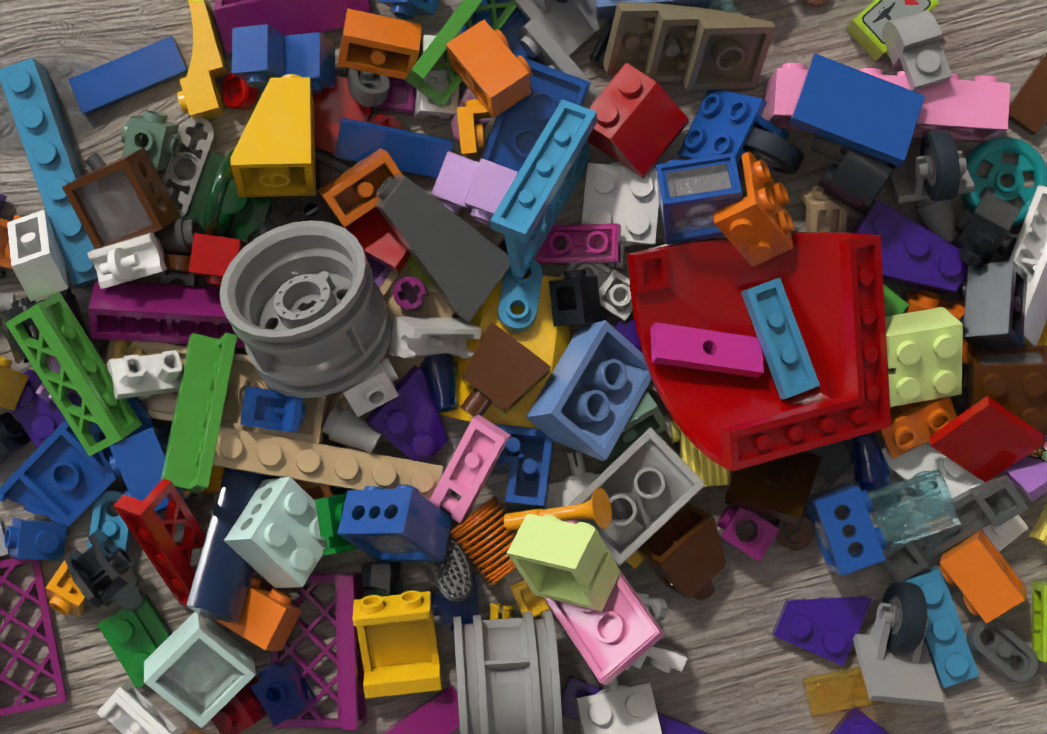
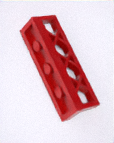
[113,478,206,609]

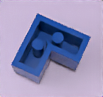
[232,24,335,95]
[492,424,555,512]

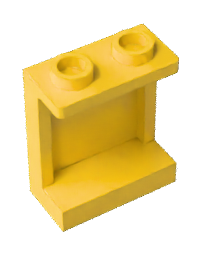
[352,591,442,699]

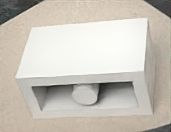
[7,210,68,302]

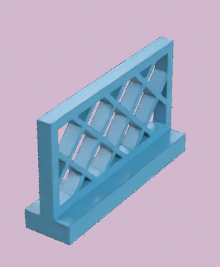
[490,99,598,279]

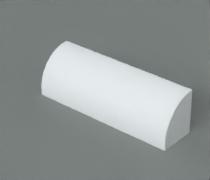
[1009,186,1047,346]

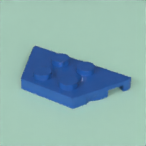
[0,403,118,527]

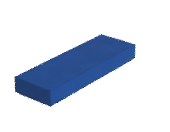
[68,36,188,116]
[334,117,454,178]

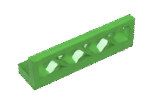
[405,0,517,108]
[5,292,142,457]
[161,333,237,494]

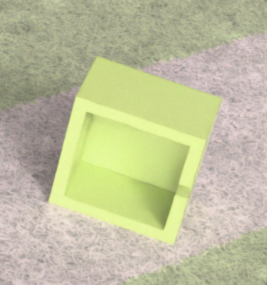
[885,307,963,407]
[507,513,621,612]

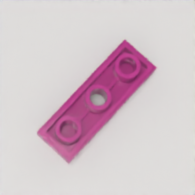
[534,223,621,264]
[650,322,764,378]

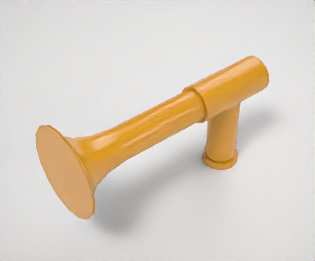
[504,488,612,531]

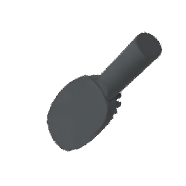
[428,535,473,602]

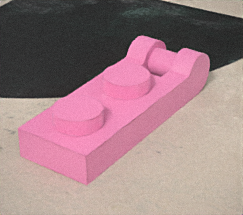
[429,414,511,524]

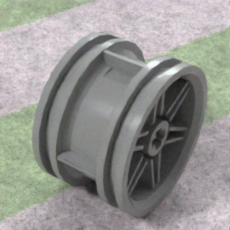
[219,220,393,398]
[453,610,563,734]

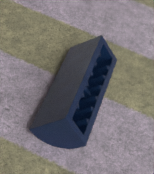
[186,468,279,624]

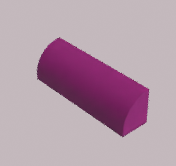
[214,0,372,52]
[88,280,245,348]

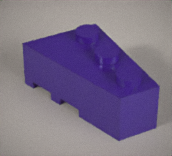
[851,199,968,295]

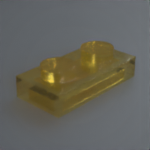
[802,667,886,718]

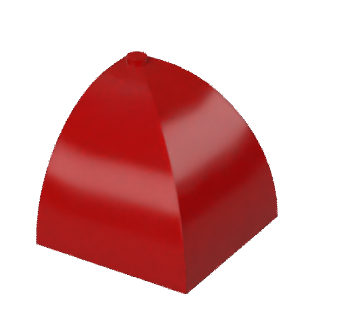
[627,232,891,471]

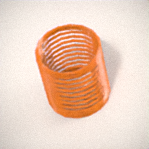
[449,496,519,585]

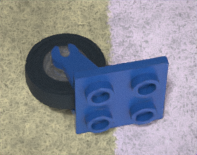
[677,89,804,174]

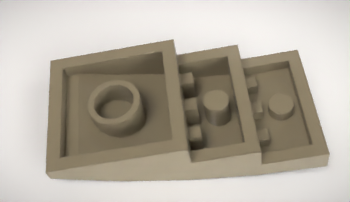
[603,2,776,91]

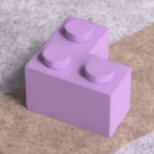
[431,151,518,228]

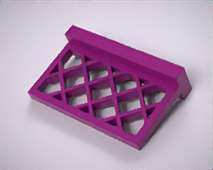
[0,558,68,717]
[269,572,367,730]

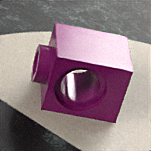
[716,506,780,562]

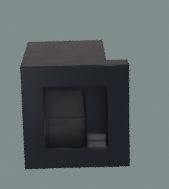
[549,269,607,327]

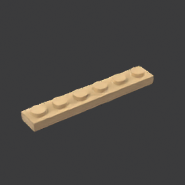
[212,426,443,500]

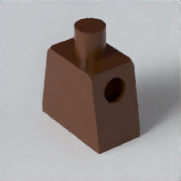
[460,322,551,418]
[637,503,726,600]

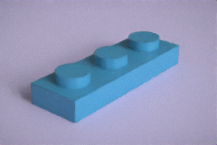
[741,278,820,400]
[903,567,979,688]

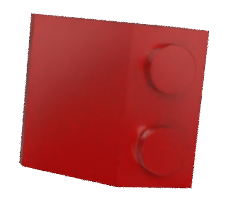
[588,62,689,179]

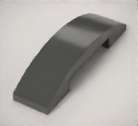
[881,475,1029,582]

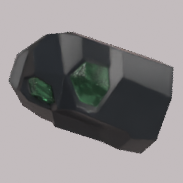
[361,561,404,597]

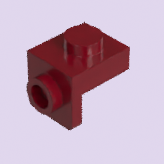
[211,677,272,734]

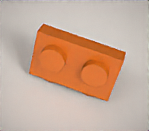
[713,151,795,267]

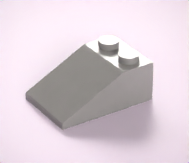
[568,427,706,565]

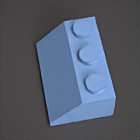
[526,320,652,461]

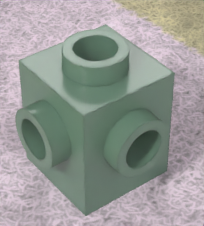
[121,110,181,171]

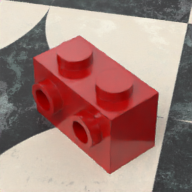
[188,233,248,287]

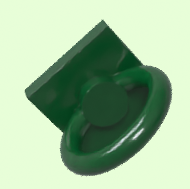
[187,149,276,244]

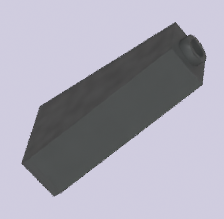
[375,174,510,322]

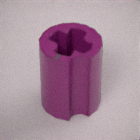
[393,276,429,312]

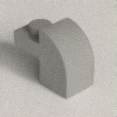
[881,10,952,92]

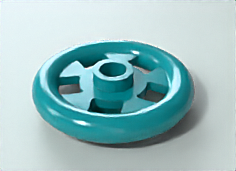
[961,137,1047,226]

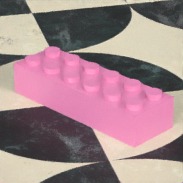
[764,63,1010,142]

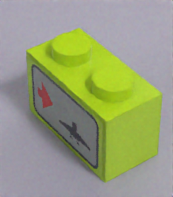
[846,0,939,62]

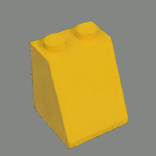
[230,74,316,198]

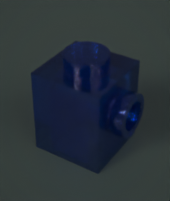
[432,572,480,631]
[251,661,317,726]

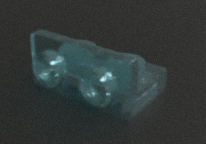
[868,469,961,549]

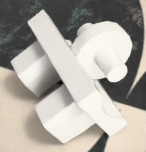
[87,232,167,289]
[107,350,182,400]

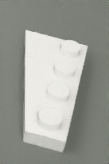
[872,441,1029,551]

